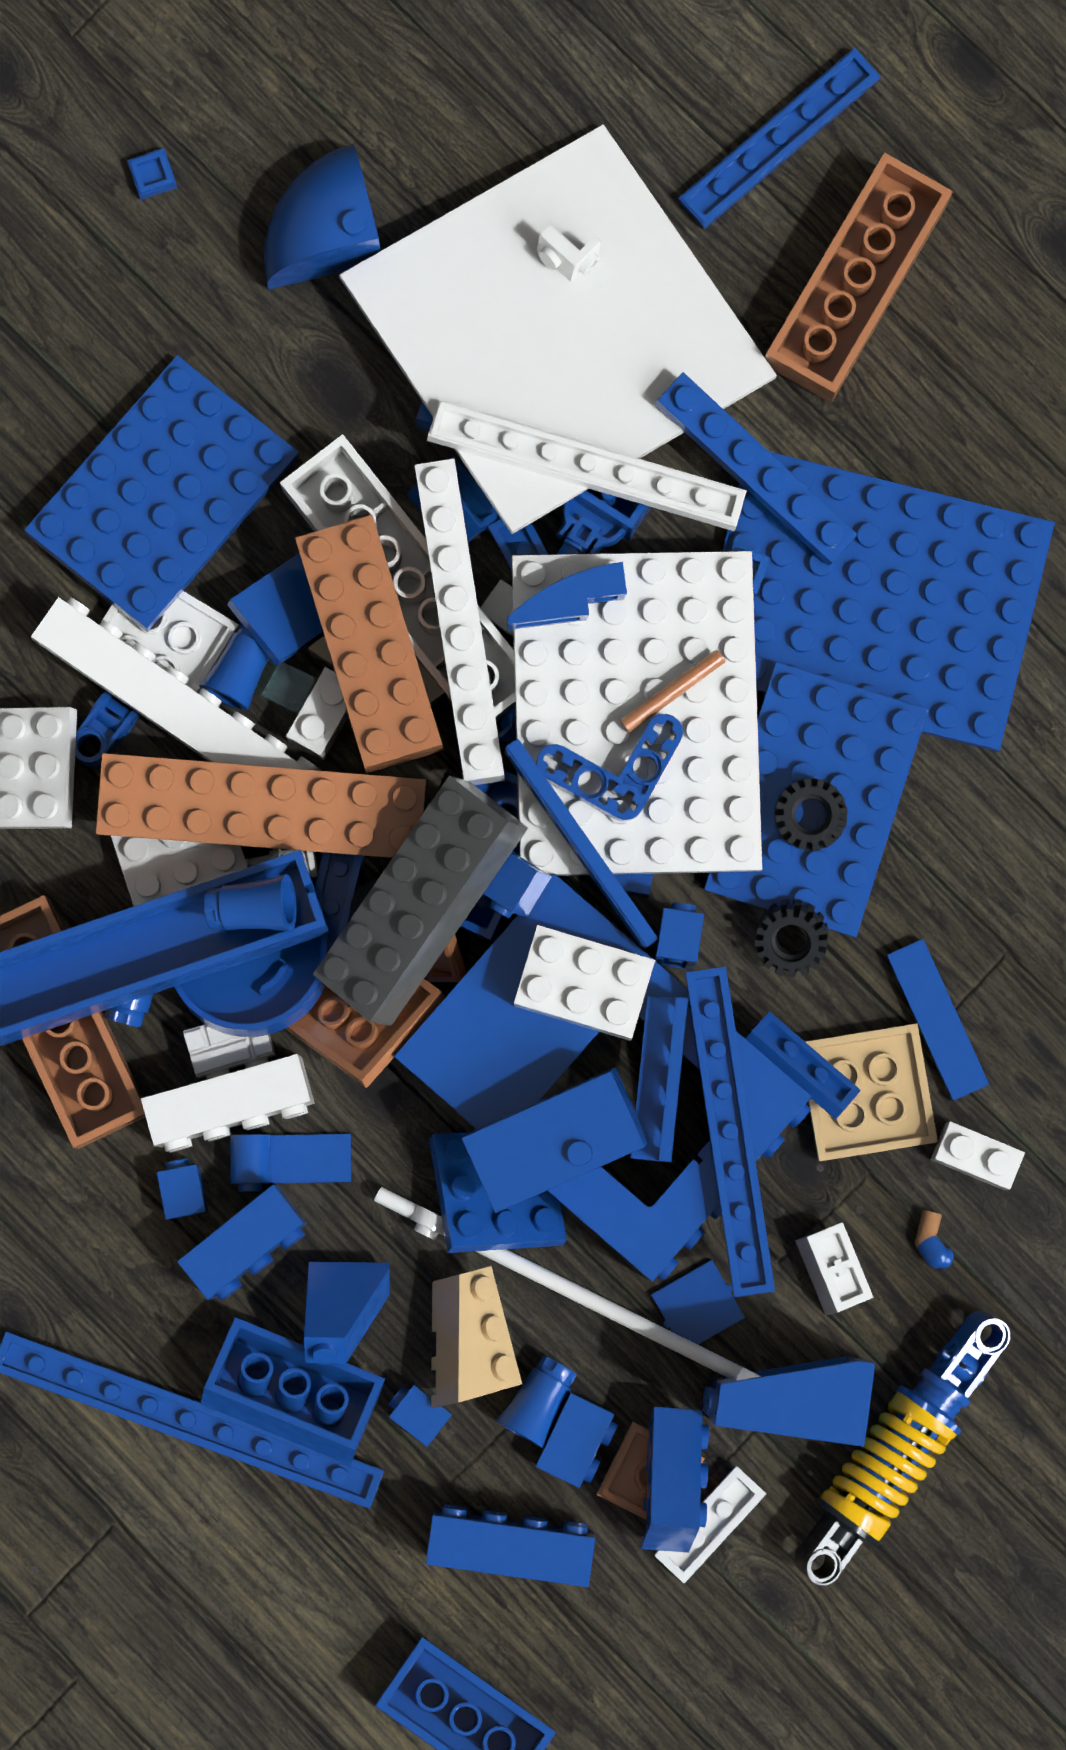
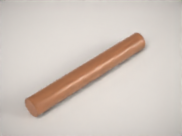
[619,650,725,733]

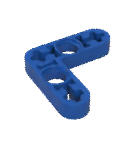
[536,714,683,822]

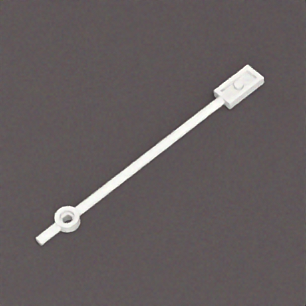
[374,1187,761,1380]

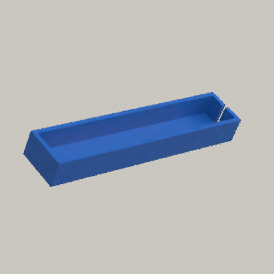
[0,850,330,1046]

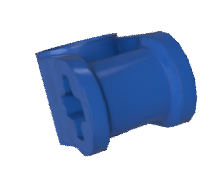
[75,691,140,768]

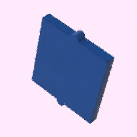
[651,1260,745,1344]

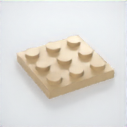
[806,1023,938,1162]

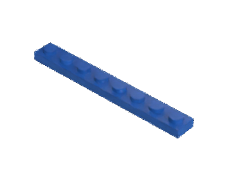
[685,967,775,1297]

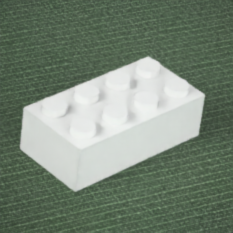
[141,1054,315,1153]

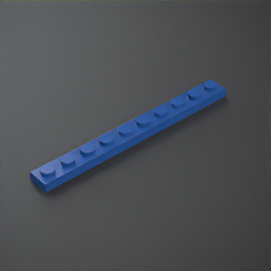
[0,1331,384,1509]

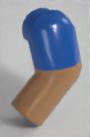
[915,1210,954,1269]

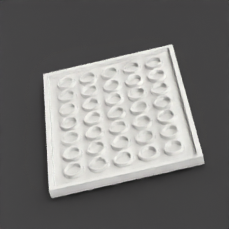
[512,551,762,876]

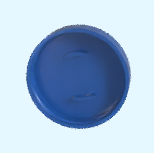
[174,934,330,1037]

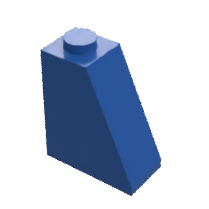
[304,1262,390,1365]

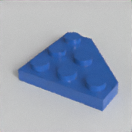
[429,1132,567,1253]

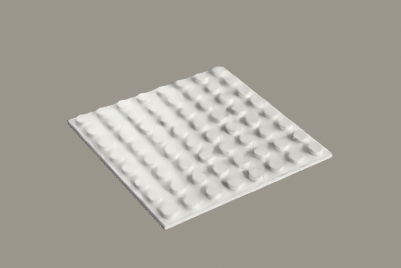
[339,124,777,534]

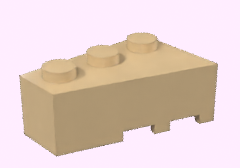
[431,1266,522,1408]

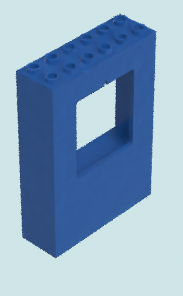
[394,874,812,1282]

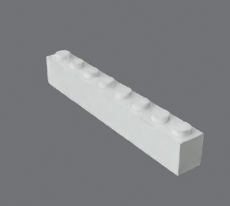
[415,459,505,785]
[31,597,320,771]

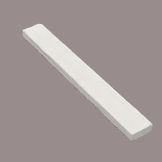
[427,400,747,531]

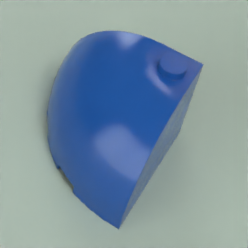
[264,143,381,290]

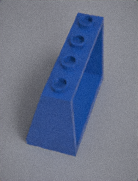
[702,1356,875,1447]

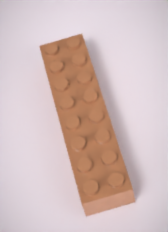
[96,753,426,858]

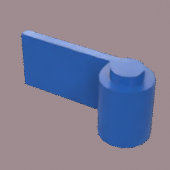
[230,1134,352,1192]

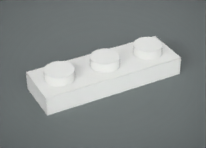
[654,1466,766,1583]

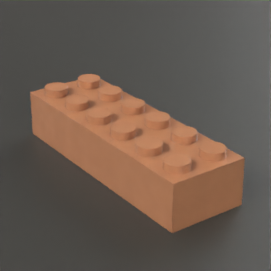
[765,152,953,403]
[295,515,444,774]
[0,895,146,1149]

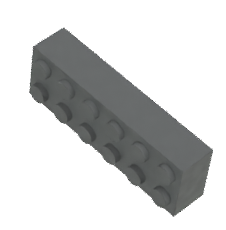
[313,775,528,1026]

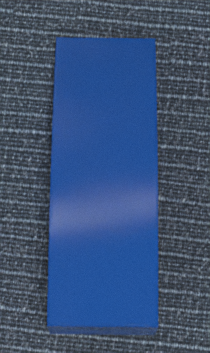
[506,562,627,630]

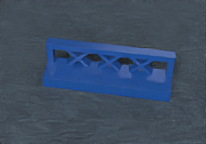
[631,996,688,1163]

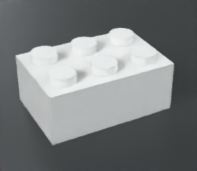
[514,925,655,1041]

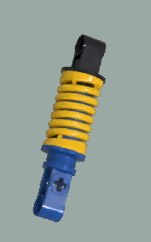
[794,1311,1010,1585]

